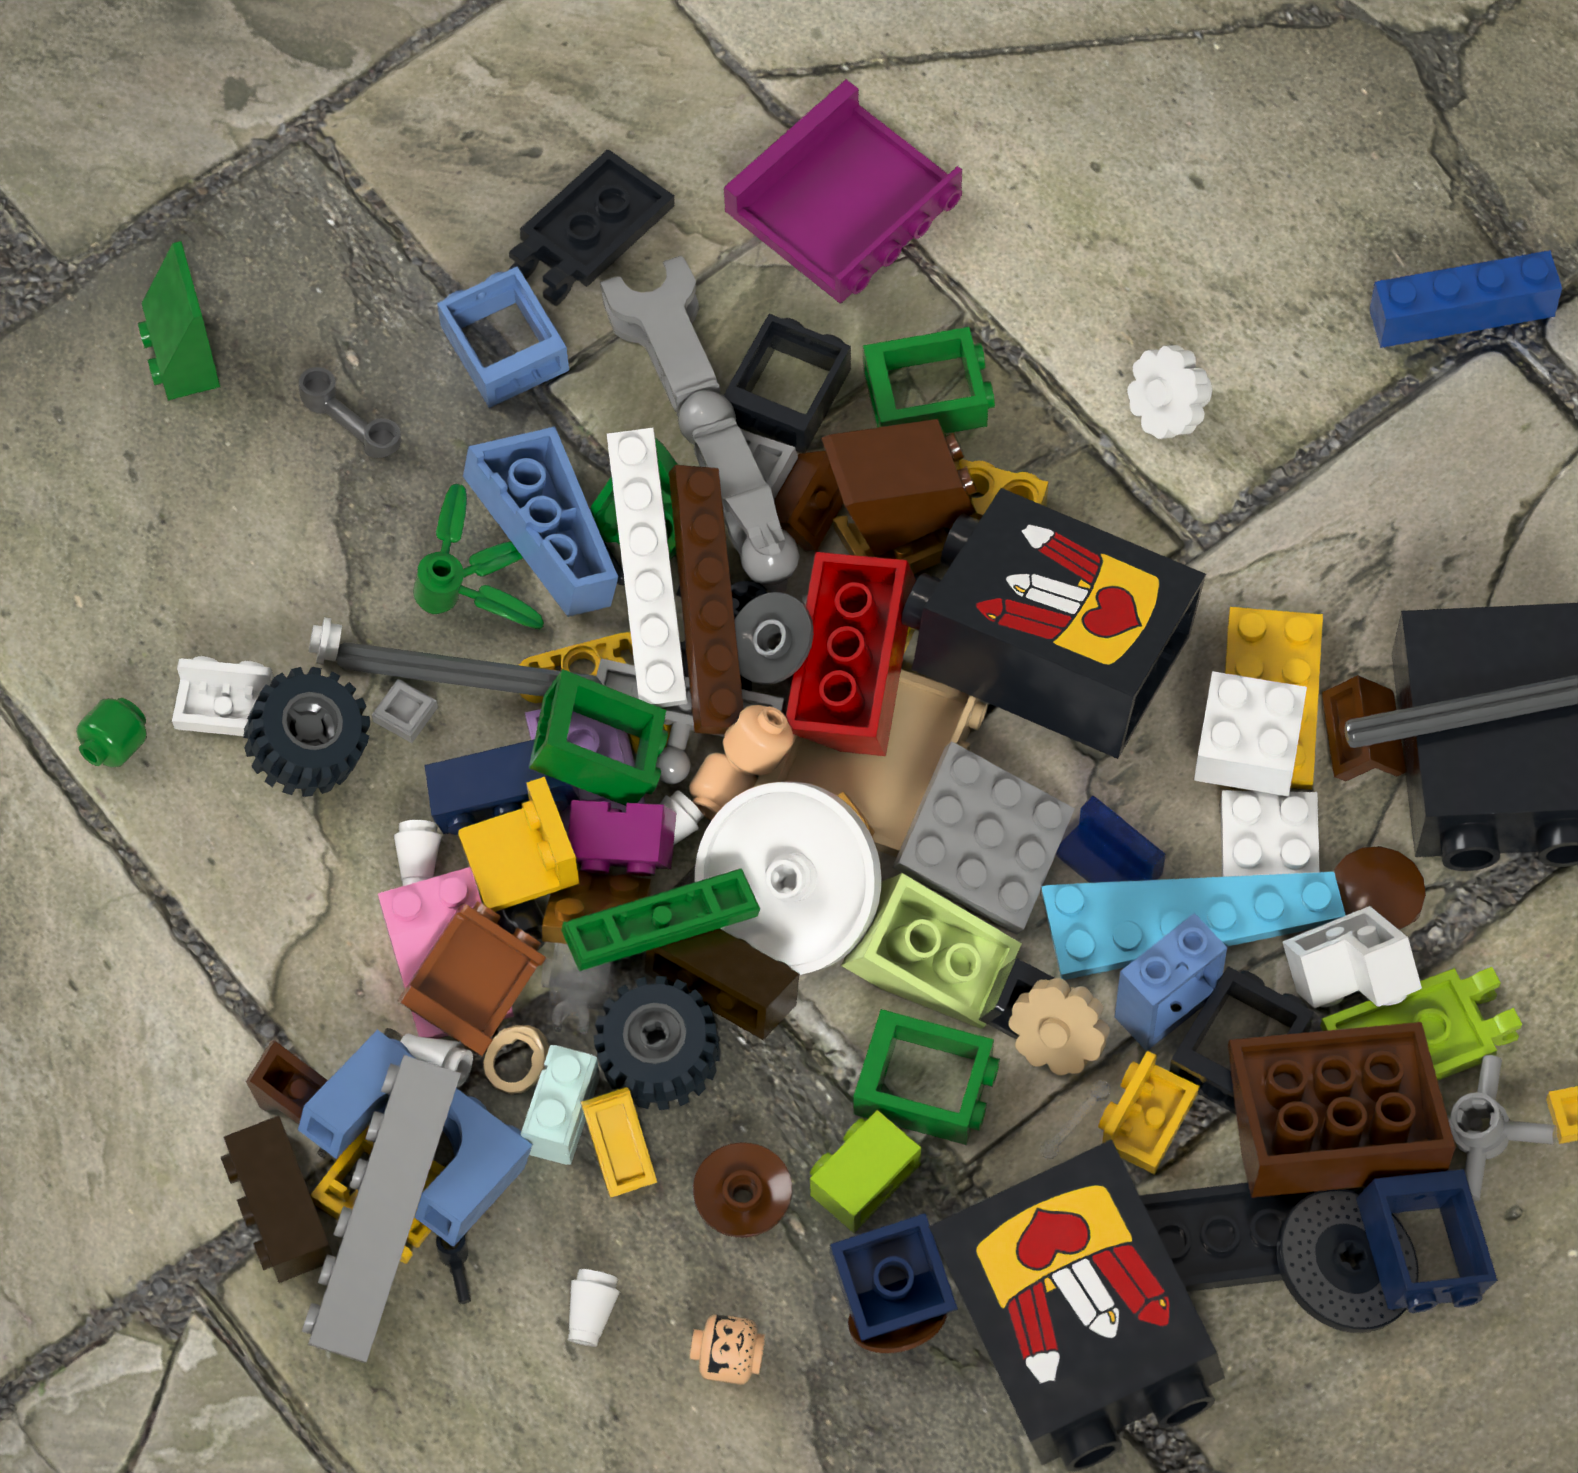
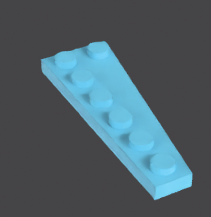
[1041,872,1346,980]

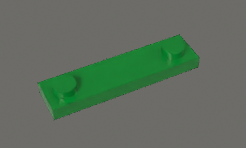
[561,868,760,972]

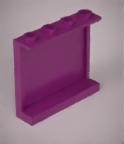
[724,79,963,304]

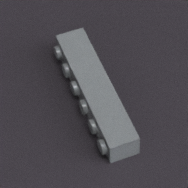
[302,1055,461,1363]

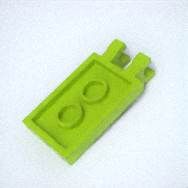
[1320,967,1522,1080]

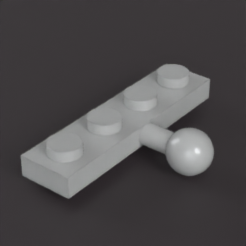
[596,658,785,784]

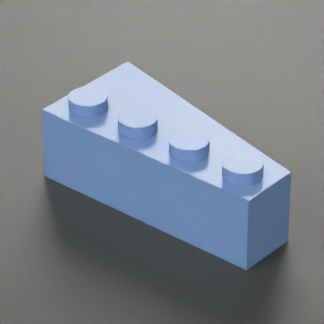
[463,427,618,617]

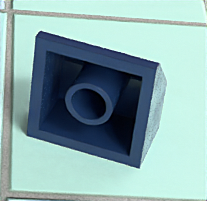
[829,1213,958,1341]

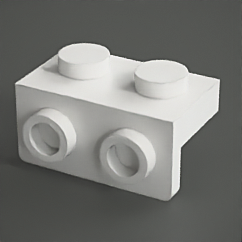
[172,656,273,736]

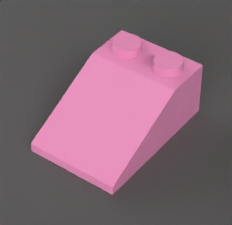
[378,867,514,1039]

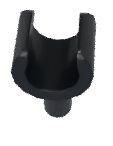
[436,1236,471,1304]

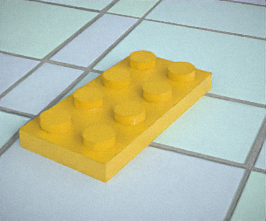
[1225,607,1323,790]

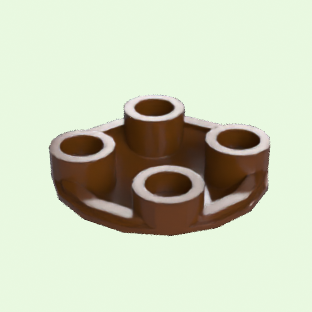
[1334,846,1426,930]

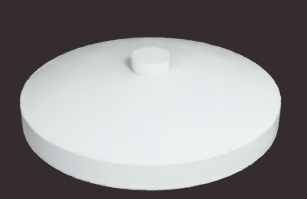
[695,781,881,975]

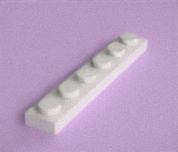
[607,428,688,708]

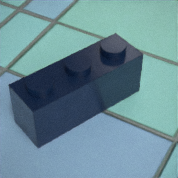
[424,739,580,835]

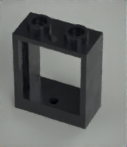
[724,314,851,453]
[1169,966,1314,1114]

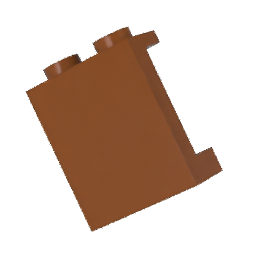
[397,901,546,1056]

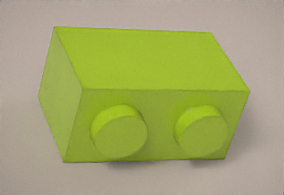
[810,1110,921,1233]

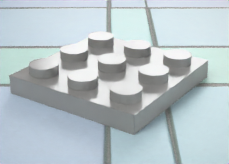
[892,742,1075,934]

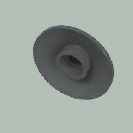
[734,592,813,685]

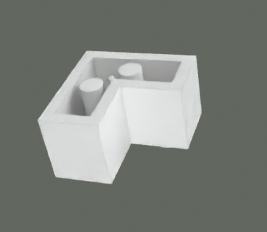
[1282,906,1422,1008]

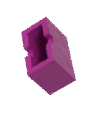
[568,800,677,876]

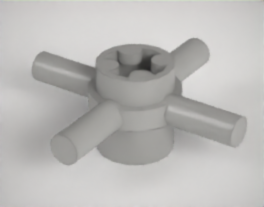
[1447,1055,1557,1201]

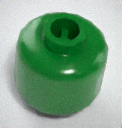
[76,698,147,767]

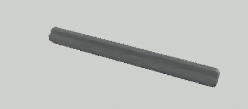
[336,642,602,697]
[1344,675,1578,748]

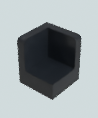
[979,958,1054,1040]

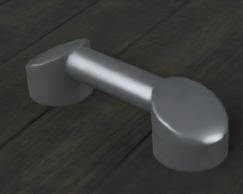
[299,367,401,458]

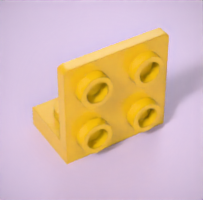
[458,777,579,912]

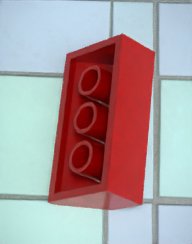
[786,552,916,756]

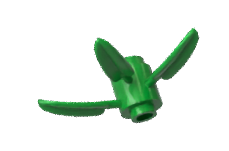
[413,484,544,629]

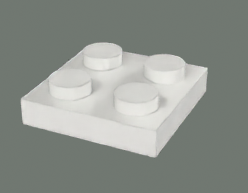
[1221,790,1319,877]

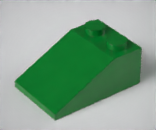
[137,241,220,401]

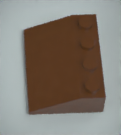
[1228,1022,1456,1197]

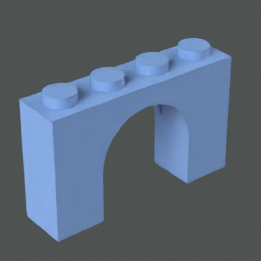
[298,1029,533,1247]

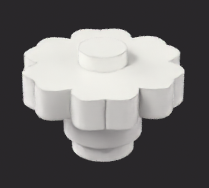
[1127,345,1212,439]

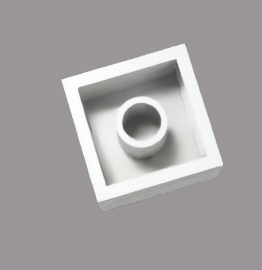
[1194,671,1307,796]

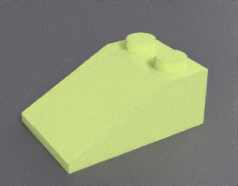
[841,873,1022,1029]

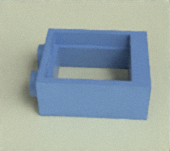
[437,266,569,408]
[1114,913,1227,1051]

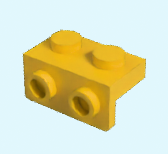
[1098,1051,1199,1174]

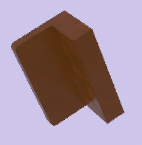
[774,450,844,552]
[1322,675,1406,782]

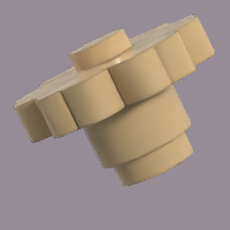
[1009,978,1110,1075]

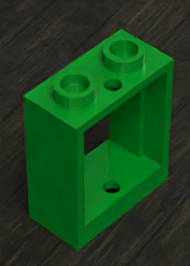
[863,327,995,434]
[529,669,668,806]
[853,1009,1000,1145]

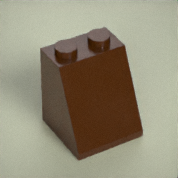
[821,419,978,557]

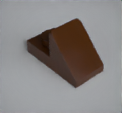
[246,1041,328,1125]

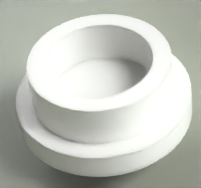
[309,617,342,664]

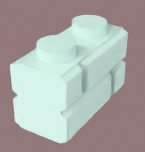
[521,1045,600,1165]

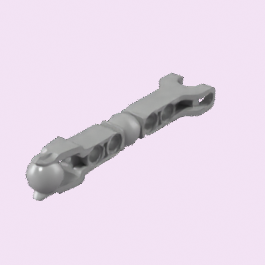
[600,256,800,593]

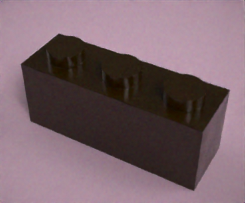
[644,928,800,1040]
[220,1115,333,1283]

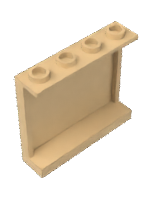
[754,669,987,857]

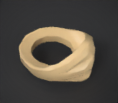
[483,1025,549,1095]

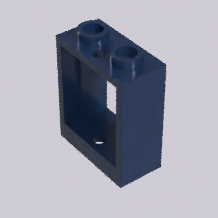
[1356,1169,1497,1313]

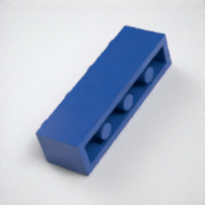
[1369,250,1562,348]

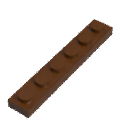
[669,465,744,735]

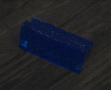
[1056,795,1166,883]

